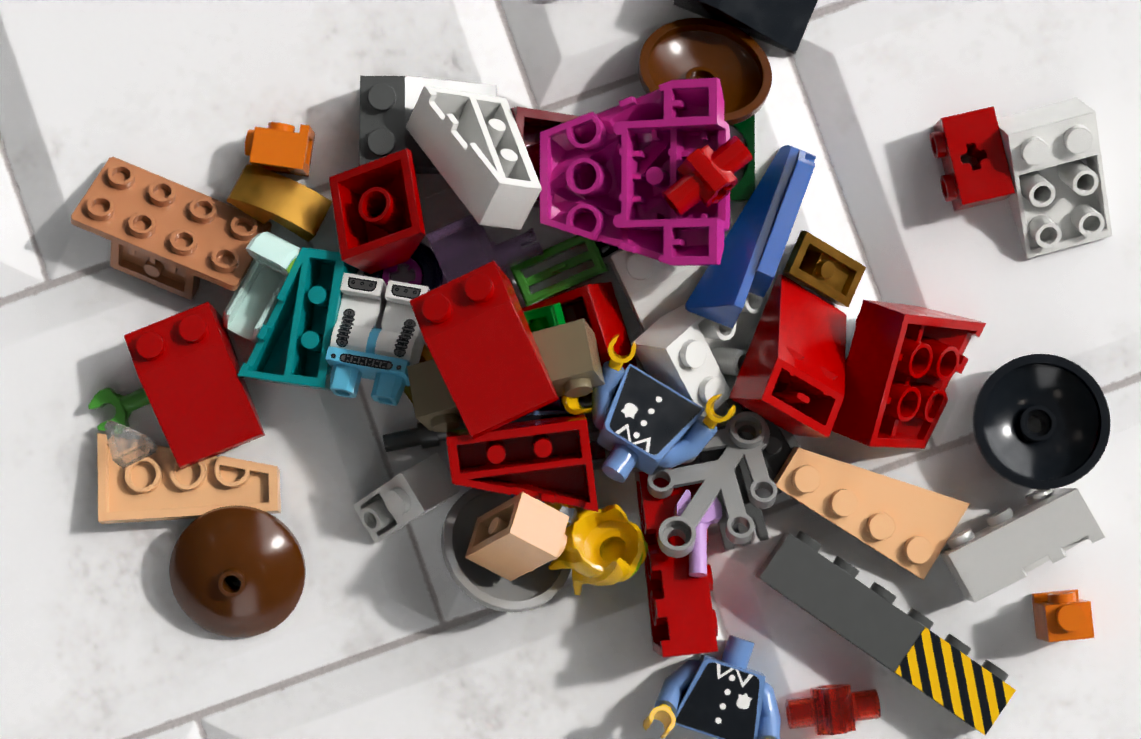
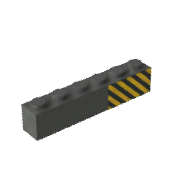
[755,530,1016,735]

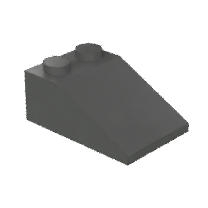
[359,76,497,174]

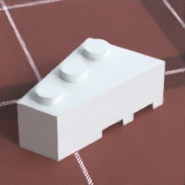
[406,86,542,230]
[940,488,1105,602]

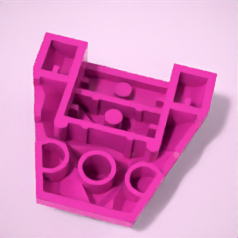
[540,78,730,266]

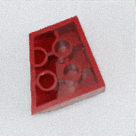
[832,300,986,449]

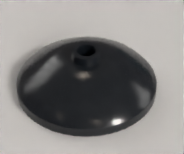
[973,354,1110,490]

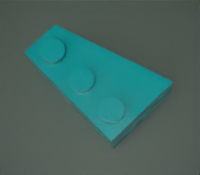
[237,247,358,391]

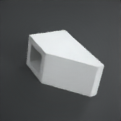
[353,453,460,543]

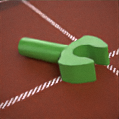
[88,388,150,432]

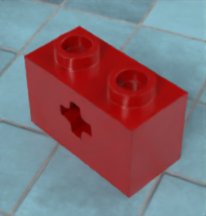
[930,106,1015,211]

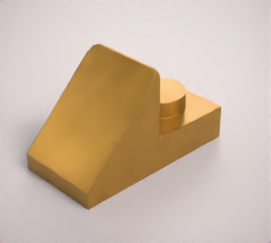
[783,230,866,307]

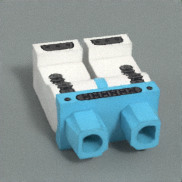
[325,273,430,406]

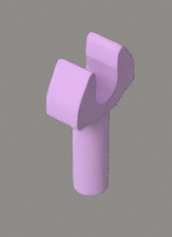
[674,490,722,577]

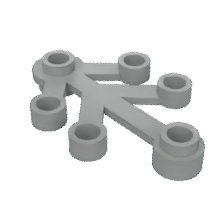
[647,411,778,558]

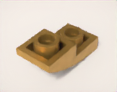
[226,164,332,242]

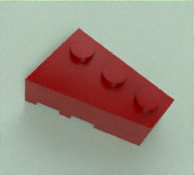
[446,414,599,512]

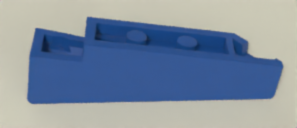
[685,145,816,329]

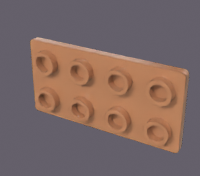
[71,157,272,301]

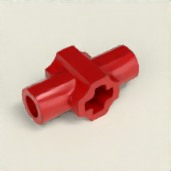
[662,135,753,217]

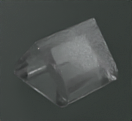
[104,420,158,468]

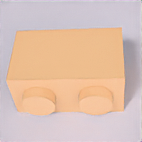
[465,492,569,581]

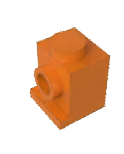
[245,122,315,177]
[1031,589,1095,642]

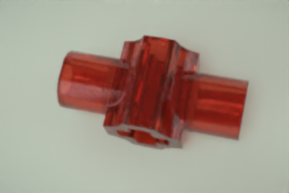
[785,684,881,735]

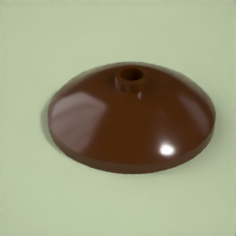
[638,18,772,126]
[169,506,306,637]

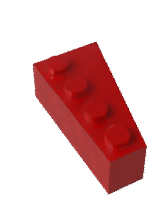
[635,468,718,657]

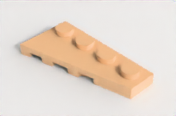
[97,433,281,524]
[773,446,970,580]

